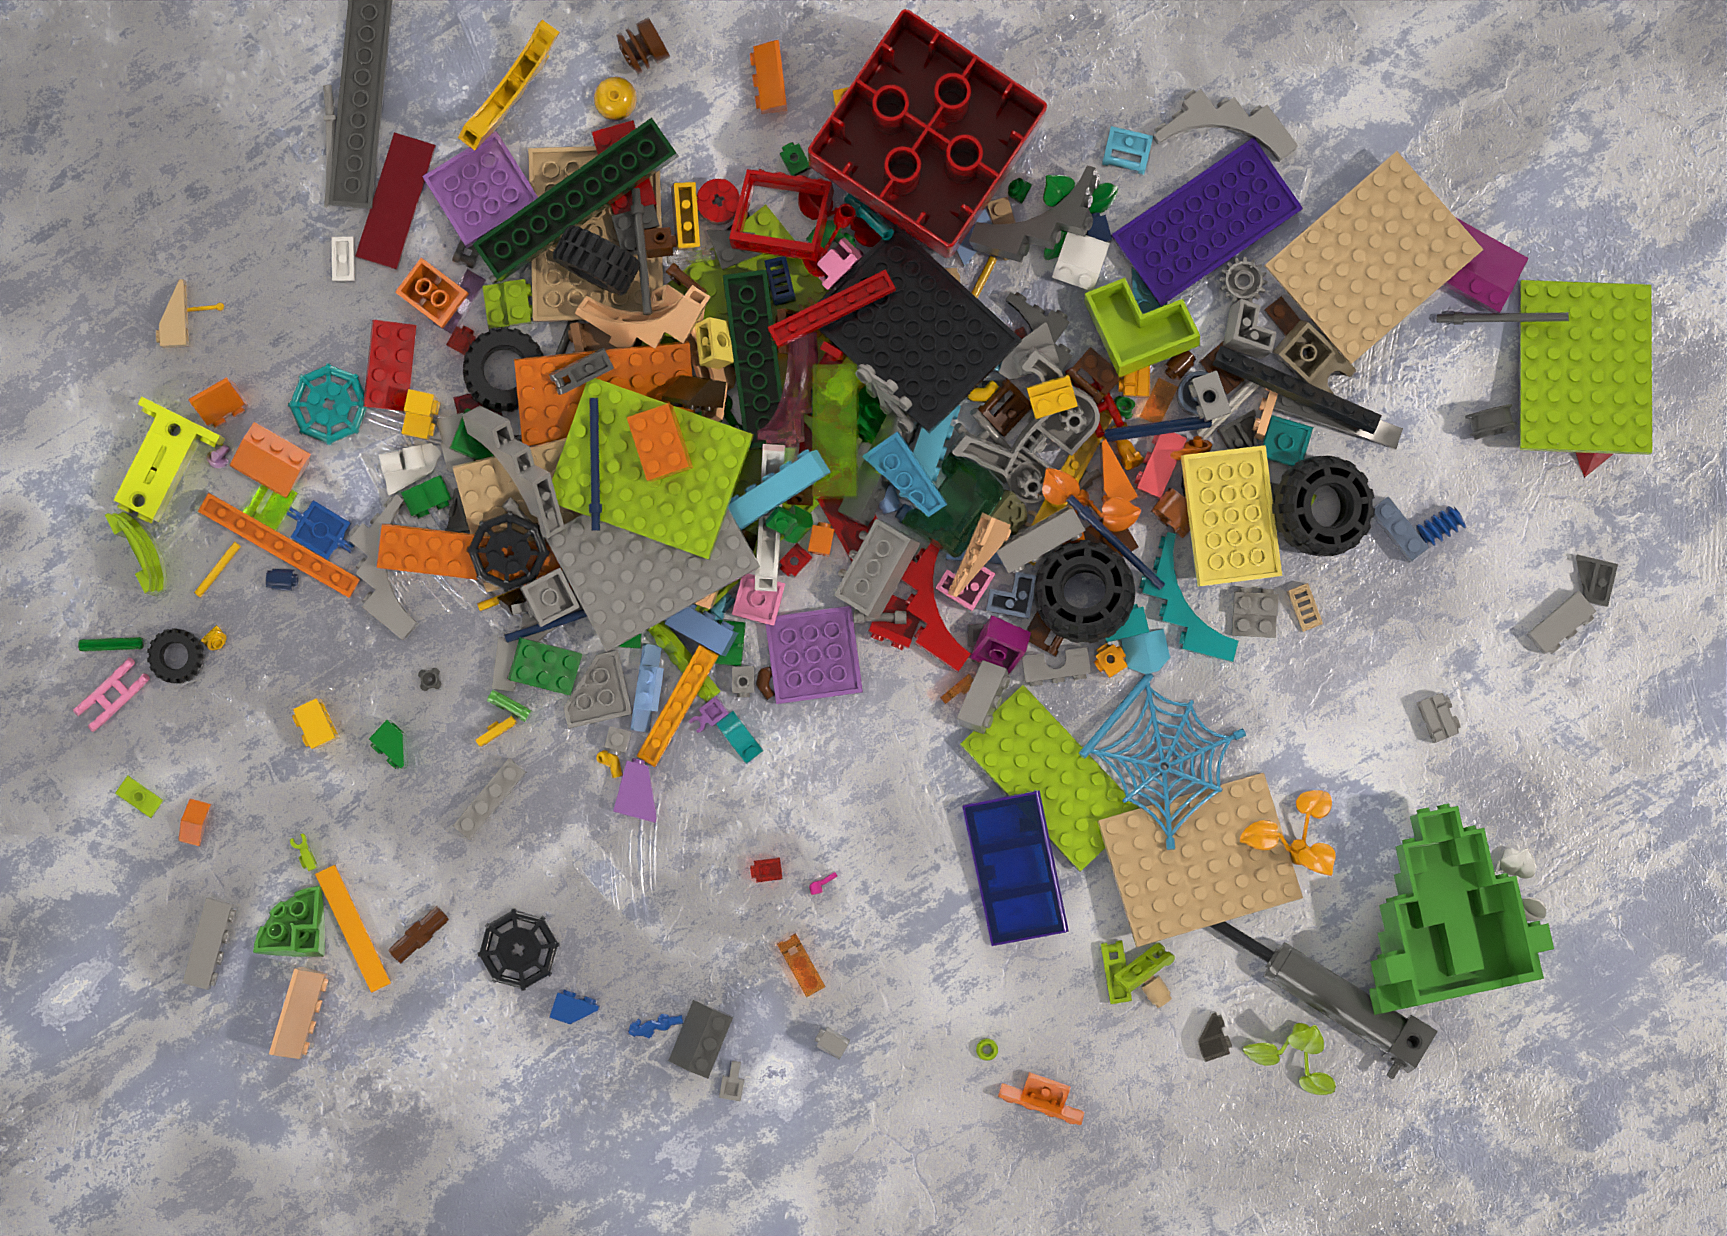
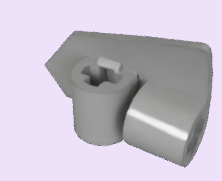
[999,323,1059,381]
[437,413,474,473]

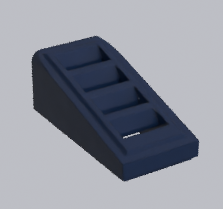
[764,256,796,306]

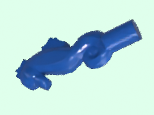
[628,1014,683,1039]

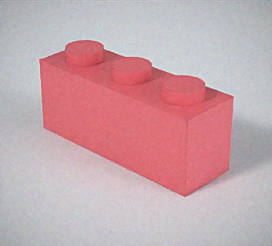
[1134,433,1187,499]

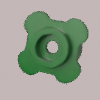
[1114,396,1135,419]

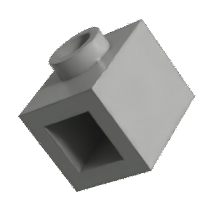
[732,666,755,698]
[604,726,632,756]

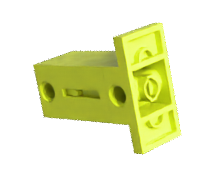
[114,396,225,524]

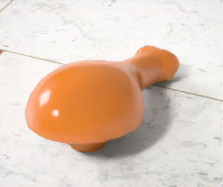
[1170,436,1212,461]

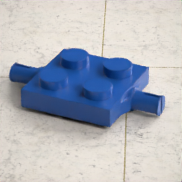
[287,500,355,560]

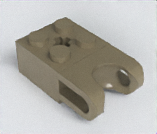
[1272,320,1356,394]

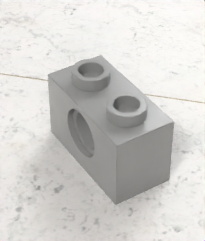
[1189,371,1231,422]

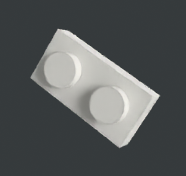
[331,237,355,281]

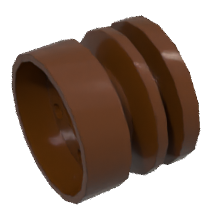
[616,17,670,75]

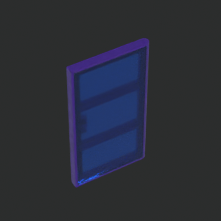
[962,790,1069,946]

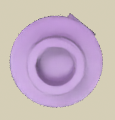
[206,445,229,468]

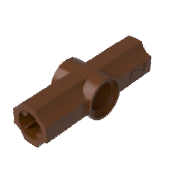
[388,906,450,964]

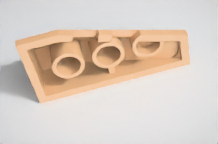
[948,513,1011,597]

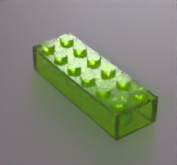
[812,364,859,499]

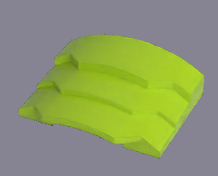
[105,512,167,596]

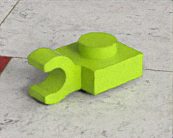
[290,833,319,871]

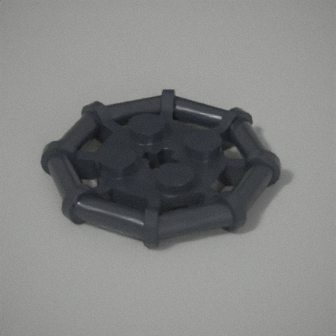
[466,511,550,592]
[477,908,560,991]

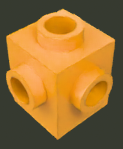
[1094,643,1128,678]

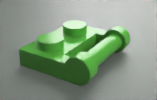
[487,690,533,722]

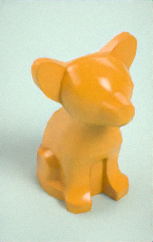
[1103,422,1144,470]

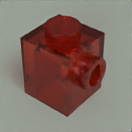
[446,325,477,356]
[750,857,783,883]

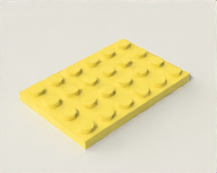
[1181,445,1282,587]

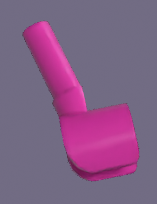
[809,872,837,895]

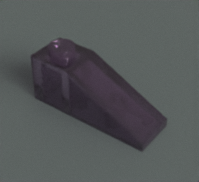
[433,269,487,336]

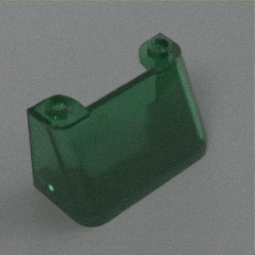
[901,452,1004,558]

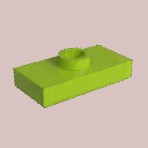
[115,775,164,818]

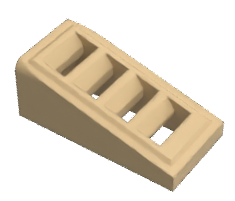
[1286,583,1323,632]

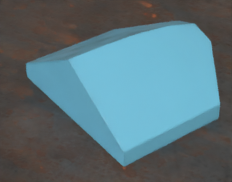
[1121,629,1171,674]

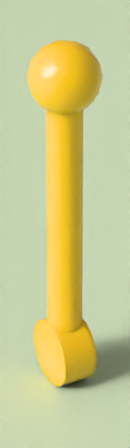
[187,302,224,312]

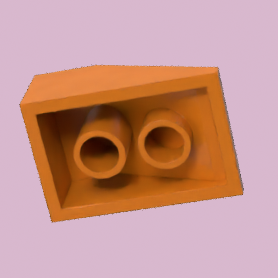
[395,258,469,328]
[188,377,248,428]
[1100,439,1138,504]

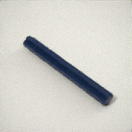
[1104,416,1212,442]

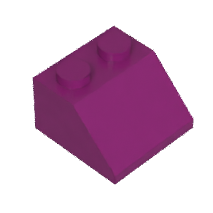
[970,615,1031,674]

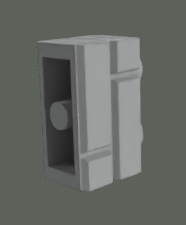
[1417,693,1461,743]

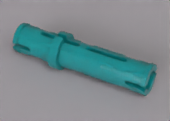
[844,193,894,240]

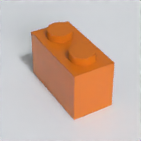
[808,522,834,557]

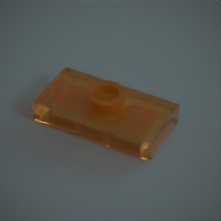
[1140,378,1178,423]

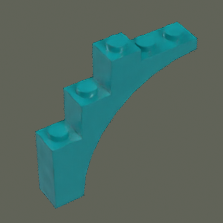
[1139,532,1239,663]

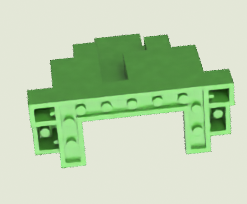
[1369,803,1554,1015]

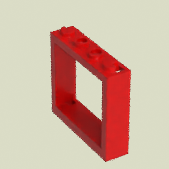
[729,169,834,261]

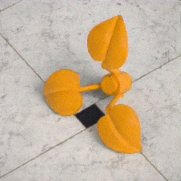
[1240,790,1336,876]

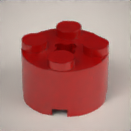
[697,179,740,225]

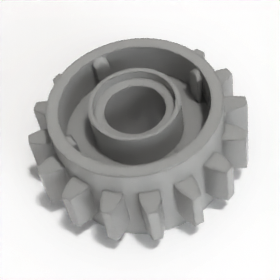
[1219,257,1268,303]

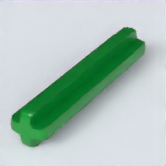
[78,637,144,651]

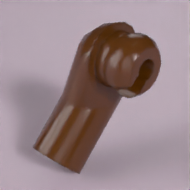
[756,666,775,700]

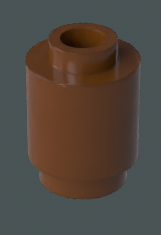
[1164,350,1196,380]

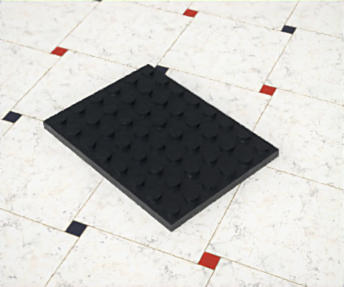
[817,225,1022,434]

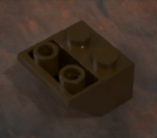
[662,375,726,411]

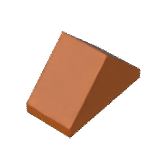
[178,799,211,846]

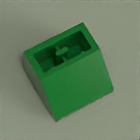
[369,720,408,769]

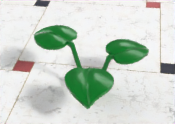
[1043,175,1118,260]

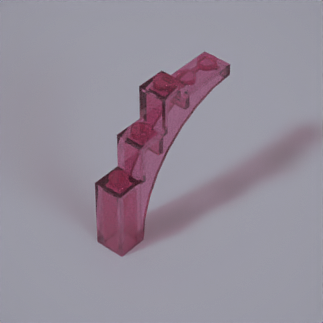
[757,332,819,448]

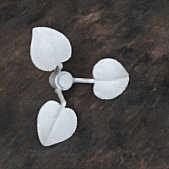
[1494,848,1547,921]

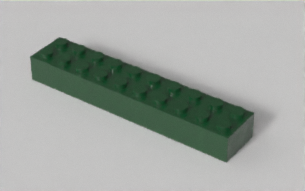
[473,117,679,282]

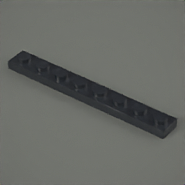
[1212,346,1382,435]

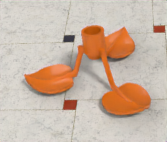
[1042,468,1141,552]

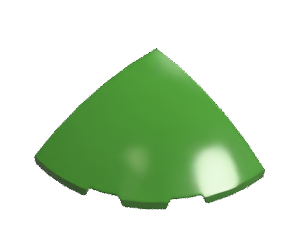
[253,886,325,957]

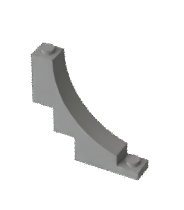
[462,406,565,539]

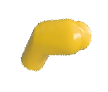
[967,380,999,402]
[596,750,623,778]

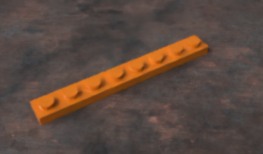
[198,493,361,598]

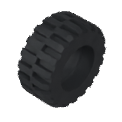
[553,225,640,296]
[463,327,544,413]

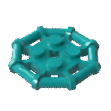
[288,363,368,445]

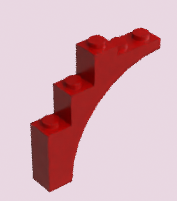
[900,527,971,673]

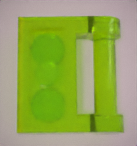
[243,484,299,531]

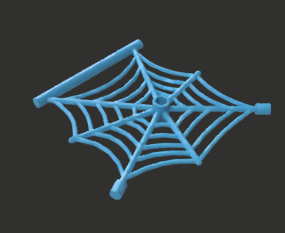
[1079,673,1246,850]

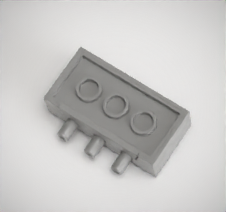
[834,519,920,619]

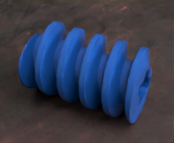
[1416,506,1466,546]

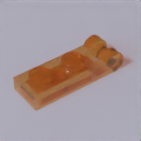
[777,933,826,998]

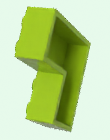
[1084,278,1200,378]

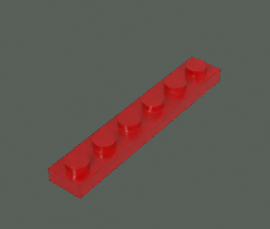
[768,269,896,348]

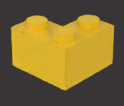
[401,389,441,441]

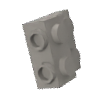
[520,568,580,627]
[1231,588,1279,638]

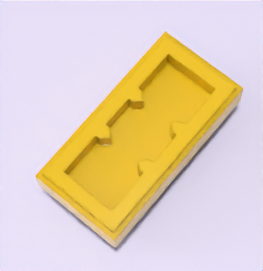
[476,716,517,747]

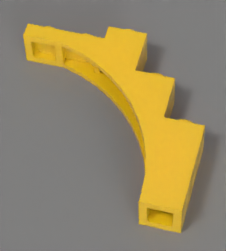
[458,20,560,151]

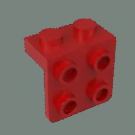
[868,595,920,651]

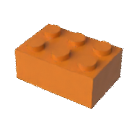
[627,403,693,482]

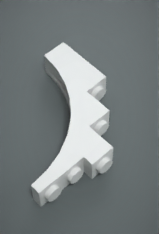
[755,444,785,592]

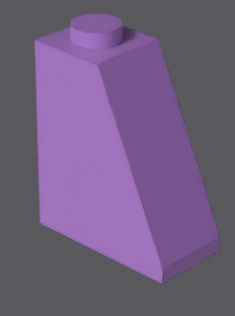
[613,758,657,823]

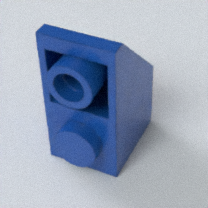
[549,989,600,1024]

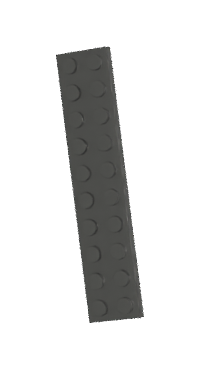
[328,0,393,209]

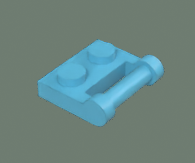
[1102,126,1153,175]

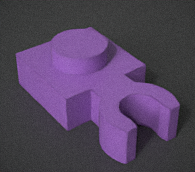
[689,696,730,733]

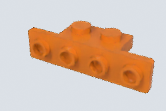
[998,1072,1084,1125]

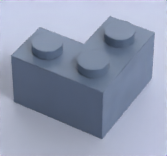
[986,572,1036,620]

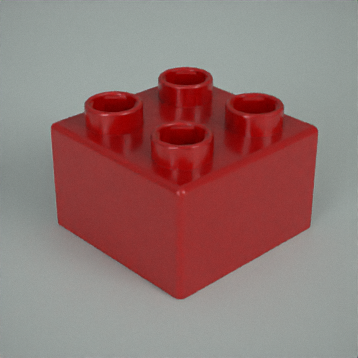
[808,9,1047,258]

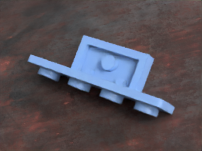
[631,644,664,733]

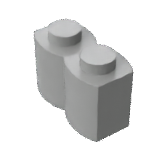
[815,1027,850,1060]

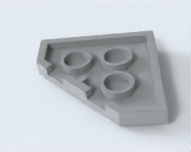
[563,650,632,729]

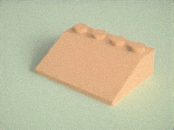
[269,966,329,1059]

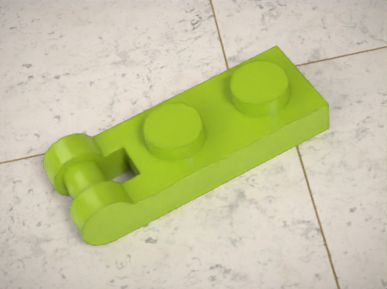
[1100,940,1132,1004]
[1114,943,1175,993]

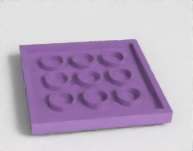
[422,131,538,248]
[765,606,863,704]

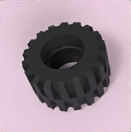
[147,628,205,684]

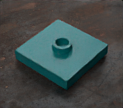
[1262,415,1314,467]

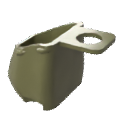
[967,481,1028,535]

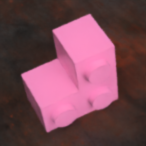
[935,566,995,612]

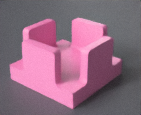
[817,238,865,290]
[732,574,785,626]

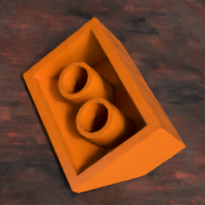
[750,40,787,114]
[230,422,311,499]

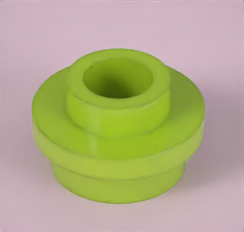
[976,1039,998,1061]

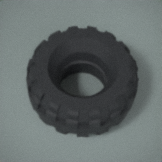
[1272,455,1375,556]
[1034,540,1135,643]

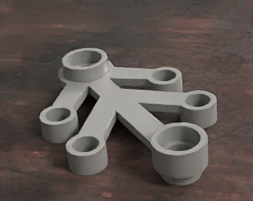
[855,364,917,435]

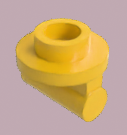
[201,625,226,651]

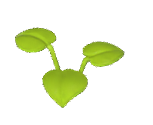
[1242,1023,1336,1095]

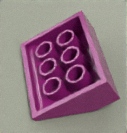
[1443,217,1529,313]

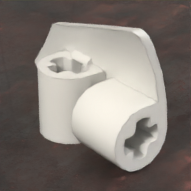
[379,443,442,495]

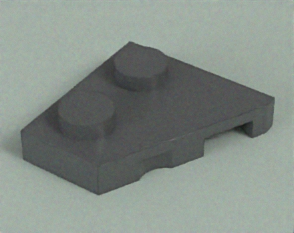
[707,229,763,270]
[1576,554,1618,607]

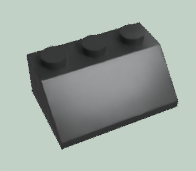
[668,1000,734,1079]

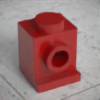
[779,543,813,577]

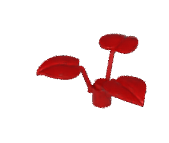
[798,192,891,277]

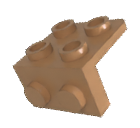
[568,322,617,353]

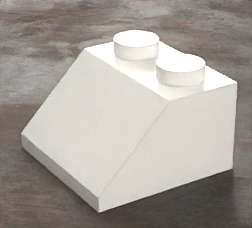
[1052,232,1110,291]

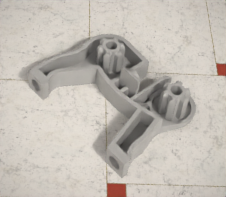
[950,346,1100,503]

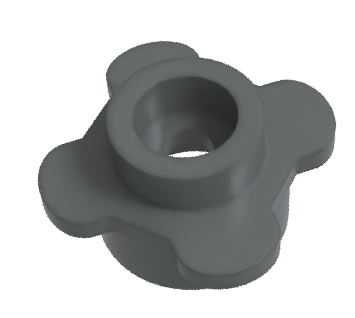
[418,668,442,691]

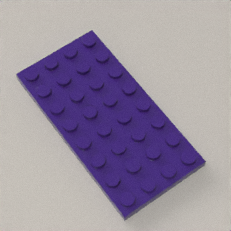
[1111,137,1303,307]

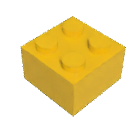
[292,698,340,749]

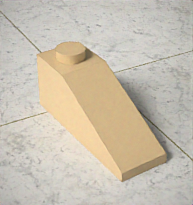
[156,279,189,348]

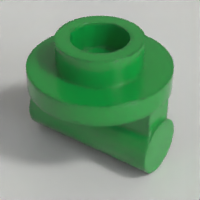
[1008,178,1032,204]

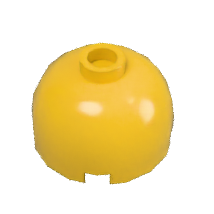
[594,77,637,120]

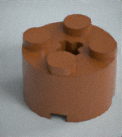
[1151,488,1190,538]

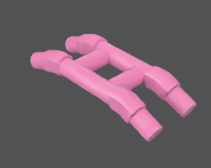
[73,657,150,732]

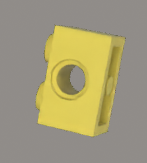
[695,317,734,369]

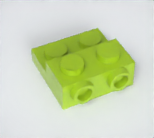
[483,279,533,329]

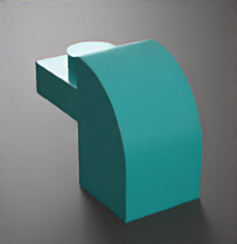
[716,711,764,764]

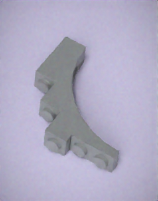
[1153,89,1298,162]
[349,495,418,641]
[492,602,583,692]

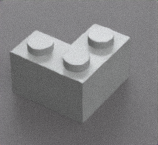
[1223,299,1276,359]

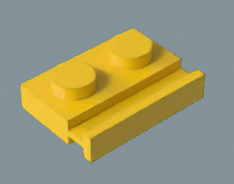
[1026,375,1078,419]

